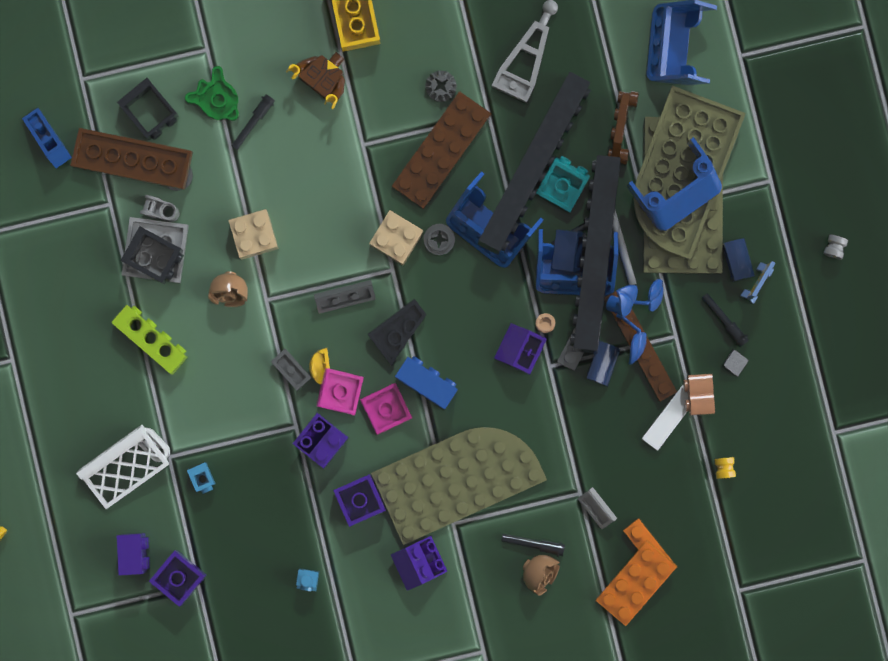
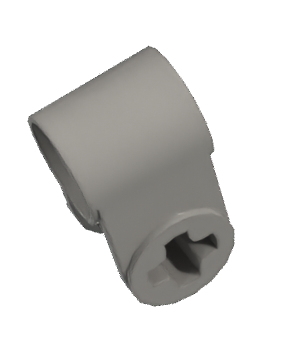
[140,195,180,222]

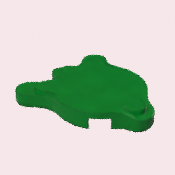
[185,66,239,121]

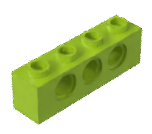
[111,305,188,375]

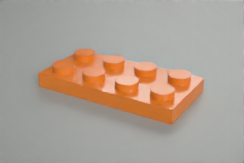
[596,540,677,626]

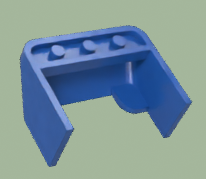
[647,0,717,85]
[627,137,722,231]
[446,171,543,267]
[536,229,618,296]

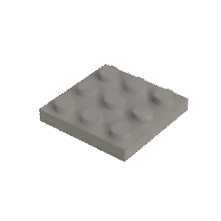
[122,217,189,283]

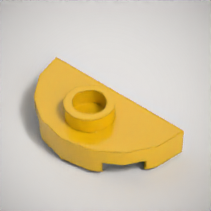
[309,348,330,385]

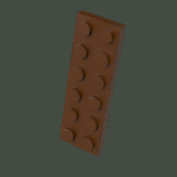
[392,91,491,209]
[70,128,193,190]

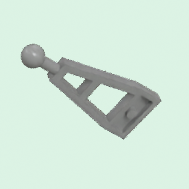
[491,0,558,103]

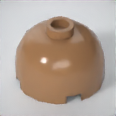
[208,271,248,307]
[523,555,560,595]

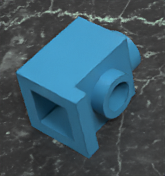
[187,462,216,494]
[296,569,319,591]

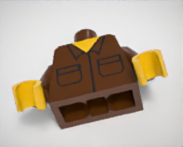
[286,52,345,109]

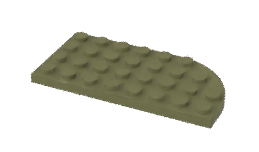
[633,86,746,260]
[371,427,547,545]

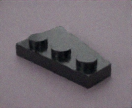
[368,299,427,366]

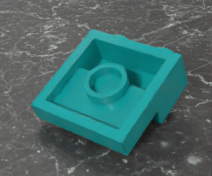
[536,156,590,212]

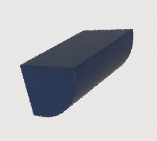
[552,230,586,272]
[723,238,755,282]
[586,341,621,387]

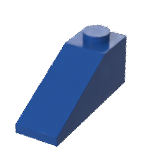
[22,108,72,168]

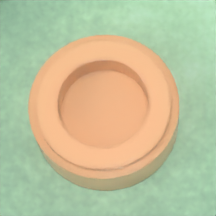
[535,313,555,333]

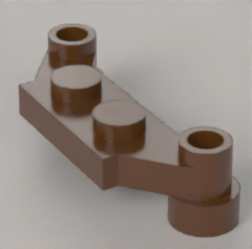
[608,91,639,165]

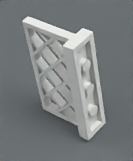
[76,425,169,509]

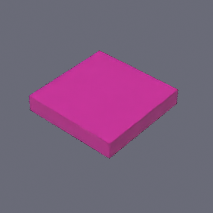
[316,368,364,415]
[360,383,412,435]

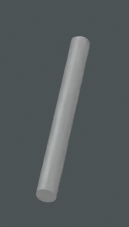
[613,210,637,285]

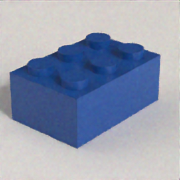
[395,356,458,410]

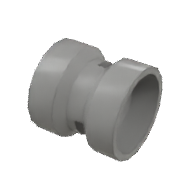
[823,235,848,259]

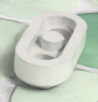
[138,428,170,462]

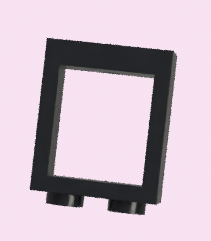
[117,78,179,141]
[120,226,184,284]

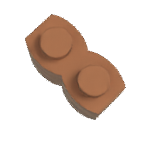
[683,374,715,415]

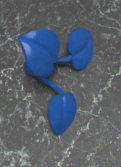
[606,279,664,365]

